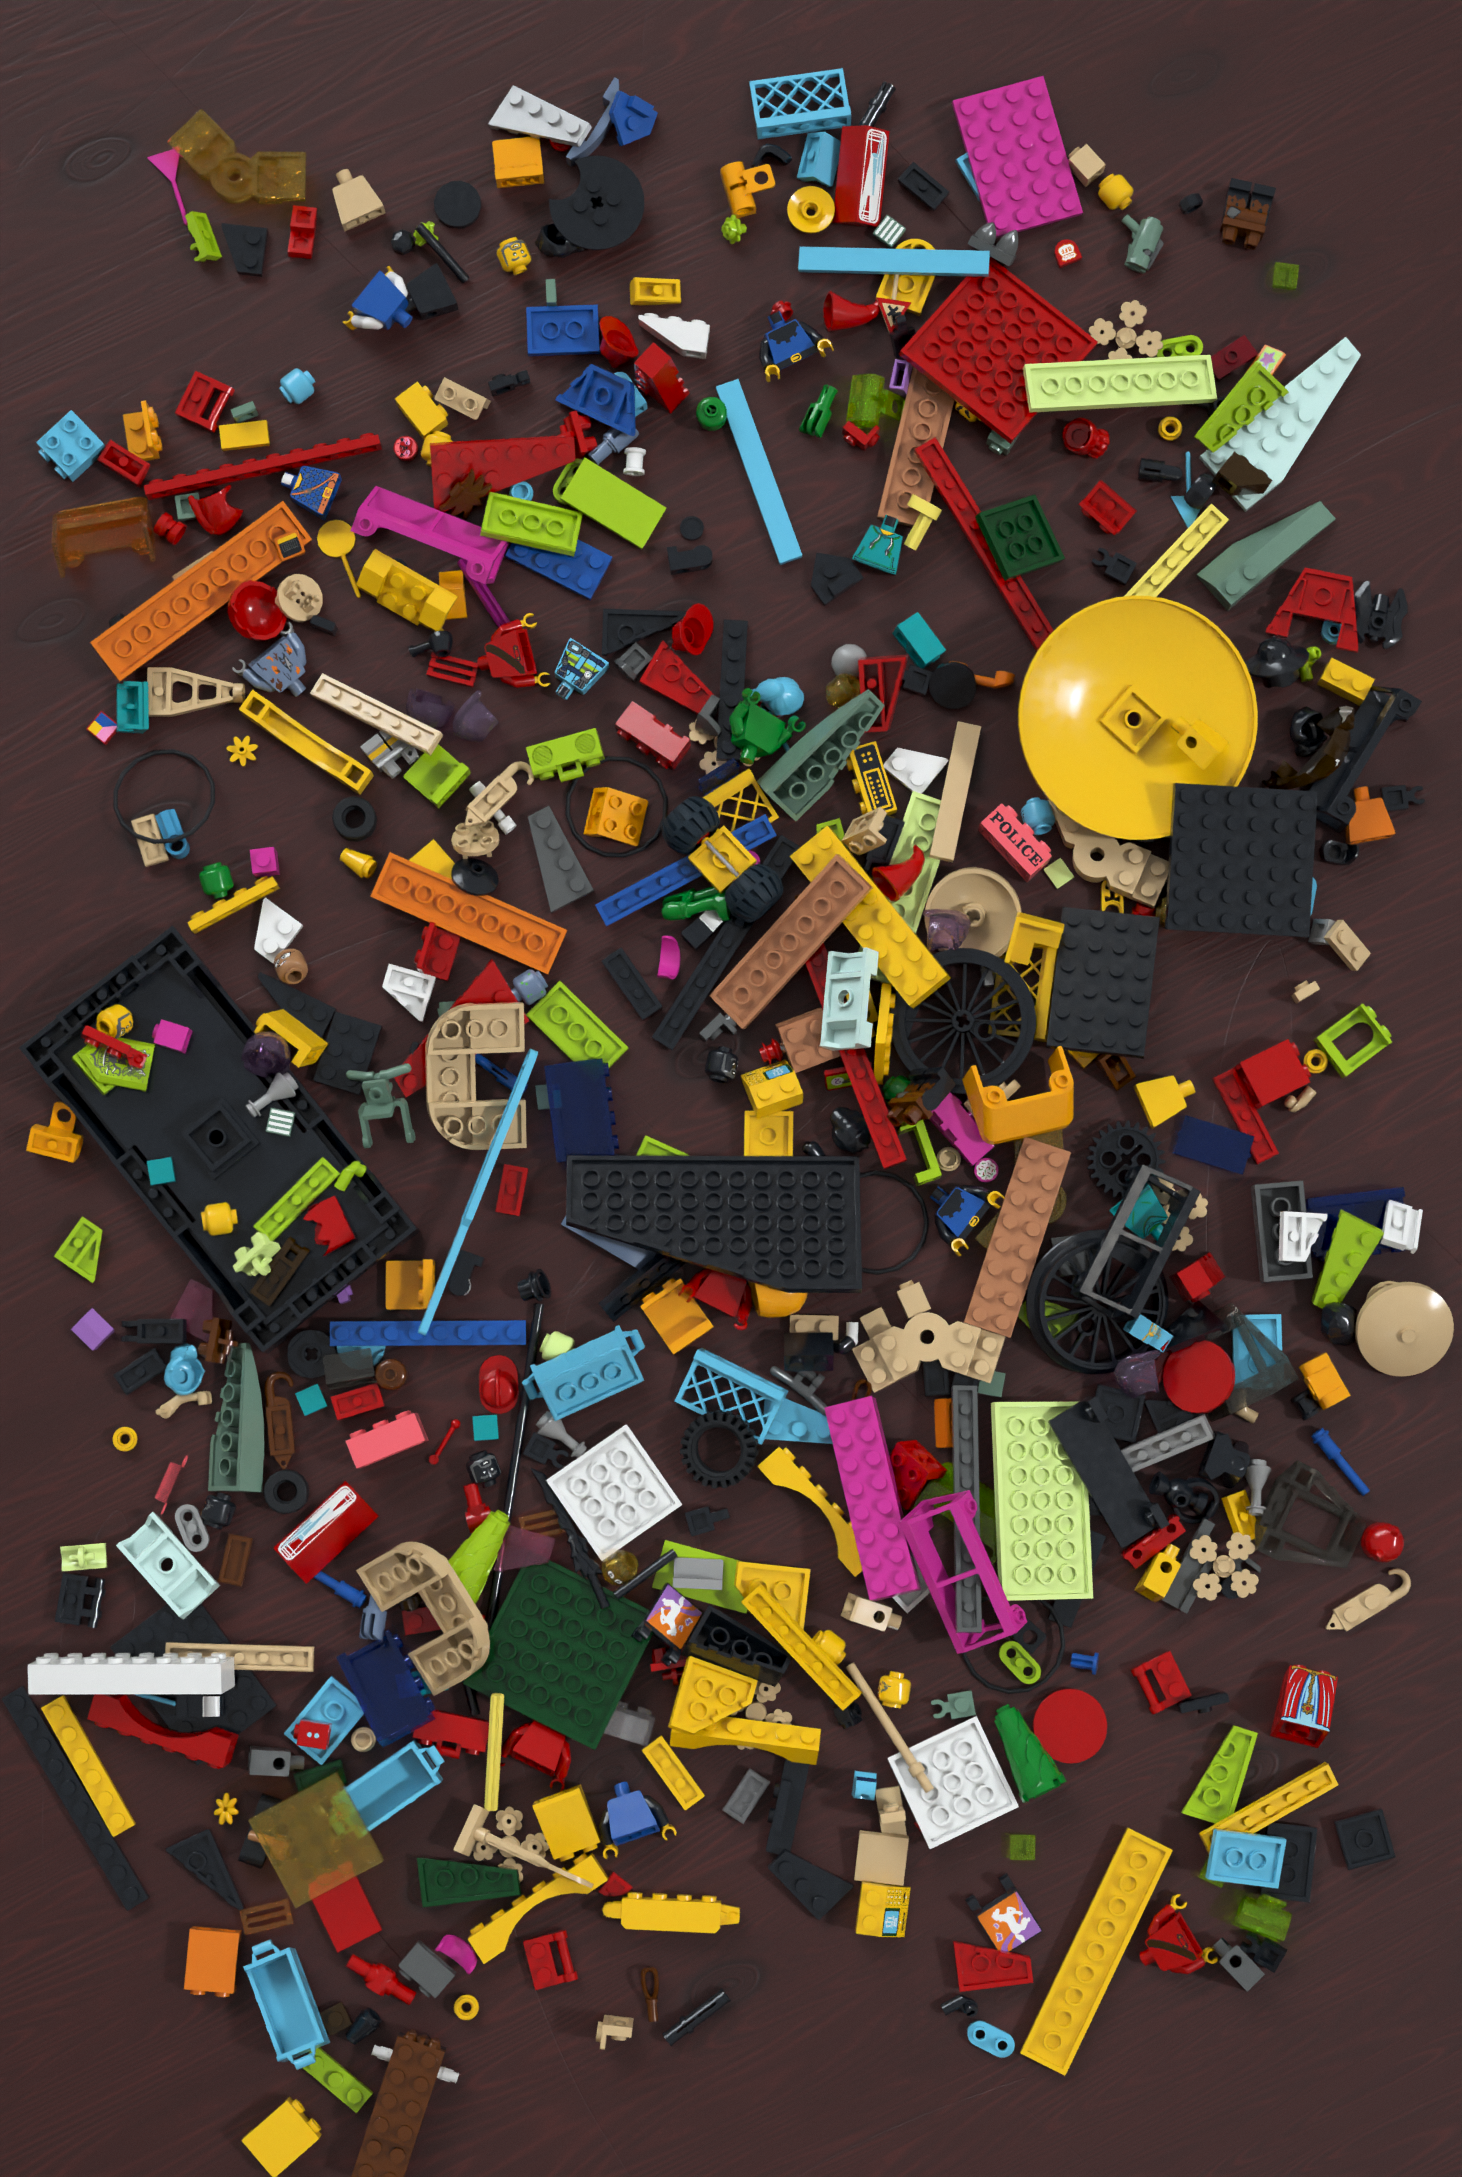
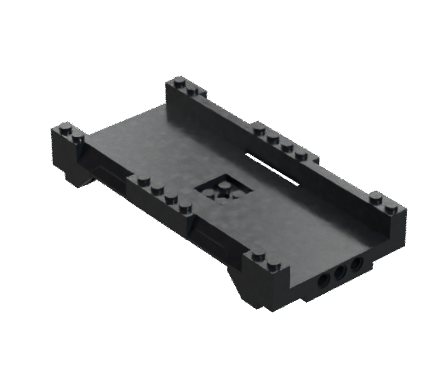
[19,925,420,1354]

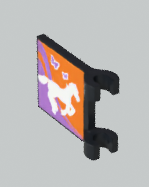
[631,1583,703,1667]
[965,1873,1043,1952]

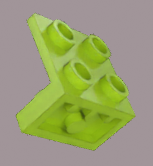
[404,744,471,809]

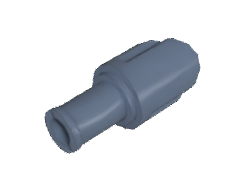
[588,427,639,465]
[359,1594,387,1640]

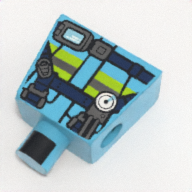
[554,638,609,700]

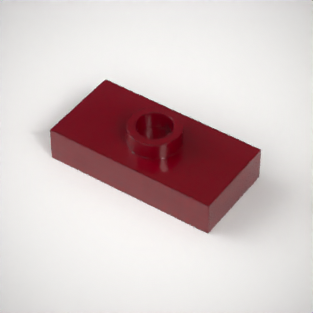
[1211,335,1258,382]

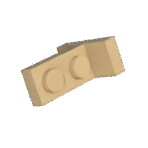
[875,1786,907,1835]

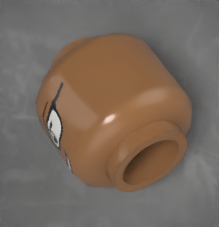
[274,949,308,984]

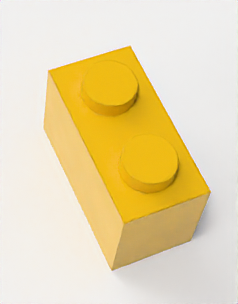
[395,381,448,439]
[1317,658,1375,706]

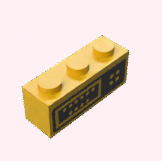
[846,741,897,815]

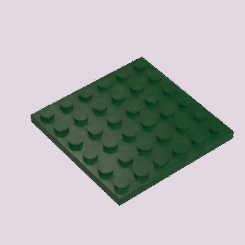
[463,1551,653,1750]

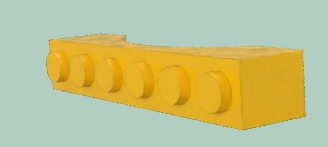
[239,690,374,795]
[757,1447,863,1577]
[670,1717,821,1765]
[468,1853,609,1964]

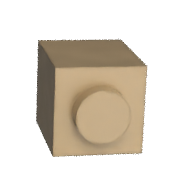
[1068,144,1106,187]
[896,1280,931,1319]

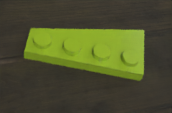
[1194,361,1289,453]
[1311,1209,1384,1309]
[1181,1725,1258,1824]

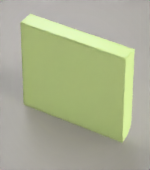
[1043,858,1074,889]

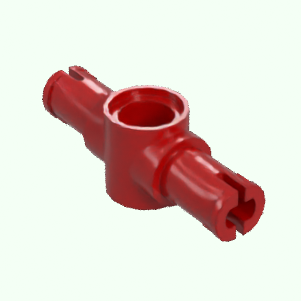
[463,1483,491,1534]
[346,1954,416,2005]

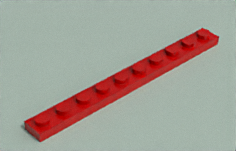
[144,433,382,500]
[914,437,1054,652]
[805,943,907,1169]

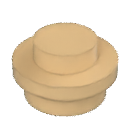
[936,1147,961,1171]
[351,1727,376,1752]

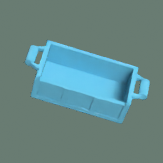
[522,1325,645,1421]
[327,1739,445,1839]
[243,1939,330,2070]

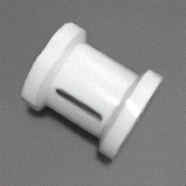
[623,447,646,476]

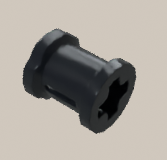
[1290,1389,1321,1421]

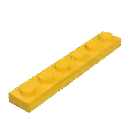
[741,1584,862,1711]
[41,1695,136,1837]
[1199,1762,1338,1854]

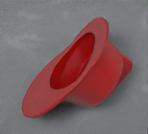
[599,316,639,368]
[672,603,713,656]
[479,1355,519,1414]

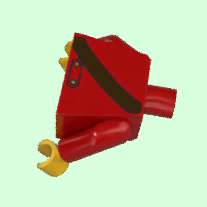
[477,613,550,688]
[1139,1894,1218,1974]

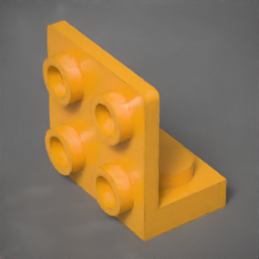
[492,137,544,188]
[123,400,162,461]
[583,787,648,846]
[386,1259,435,1310]

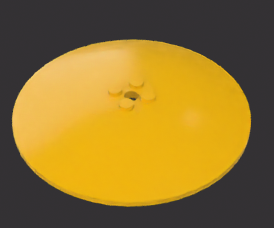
[1018,596,1258,840]

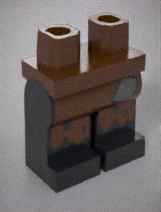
[1220,178,1276,250]
[887,1067,956,1126]

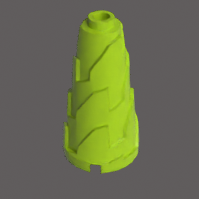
[448,1510,510,1604]

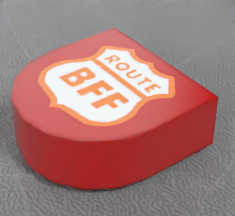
[1054,239,1082,268]

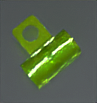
[846,374,905,428]
[1233,1894,1292,1943]

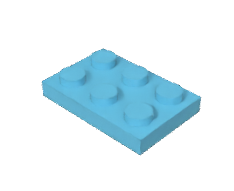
[1231,1314,1283,1389]
[284,1676,369,1765]
[1205,1829,1286,1888]

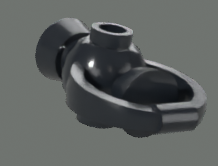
[1149,1471,1220,1524]

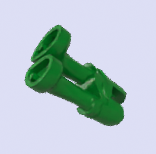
[662,886,731,921]

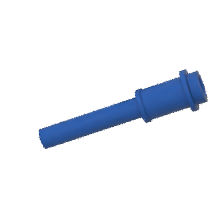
[475,1054,528,1095]
[1311,1428,1370,1496]
[314,1571,367,1608]

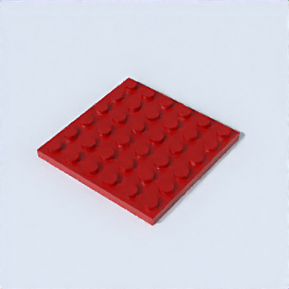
[899,256,1098,444]

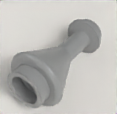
[245,1072,298,1117]
[536,1410,587,1458]
[1245,1459,1271,1516]

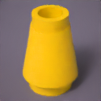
[340,848,377,879]

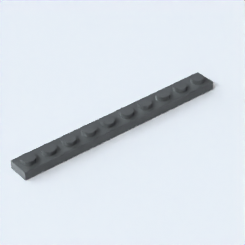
[951,1385,982,1633]

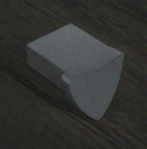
[614,642,652,682]
[695,695,722,736]

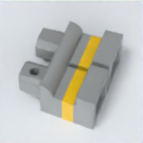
[360,731,419,779]

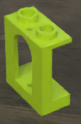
[1313,1004,1392,1079]
[898,1120,942,1186]

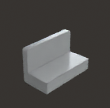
[673,1557,723,1590]

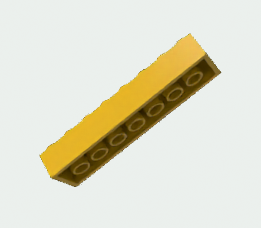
[790,826,951,1009]

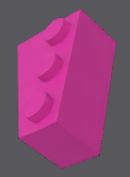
[929,1093,994,1167]

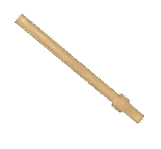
[846,1663,934,1793]

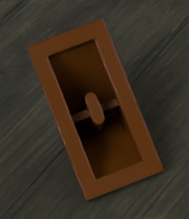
[1094,1054,1136,1091]

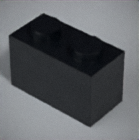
[784,1332,834,1372]

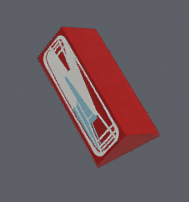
[832,125,890,228]
[273,1481,379,1584]

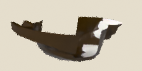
[1262,706,1355,790]

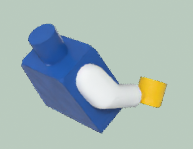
[343,266,413,330]

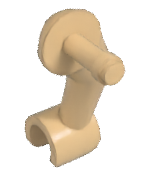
[156,1391,212,1418]

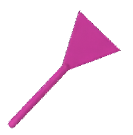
[147,147,188,226]

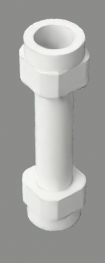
[469,781,517,835]

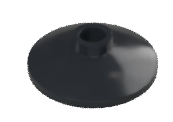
[451,858,499,896]

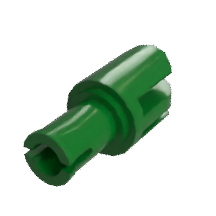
[799,385,838,438]

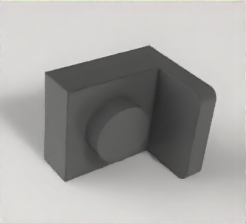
[699,1013,737,1042]

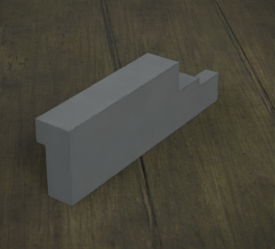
[1161,1518,1215,1614]

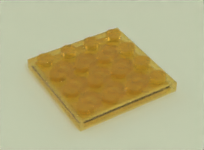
[248,1772,384,1908]

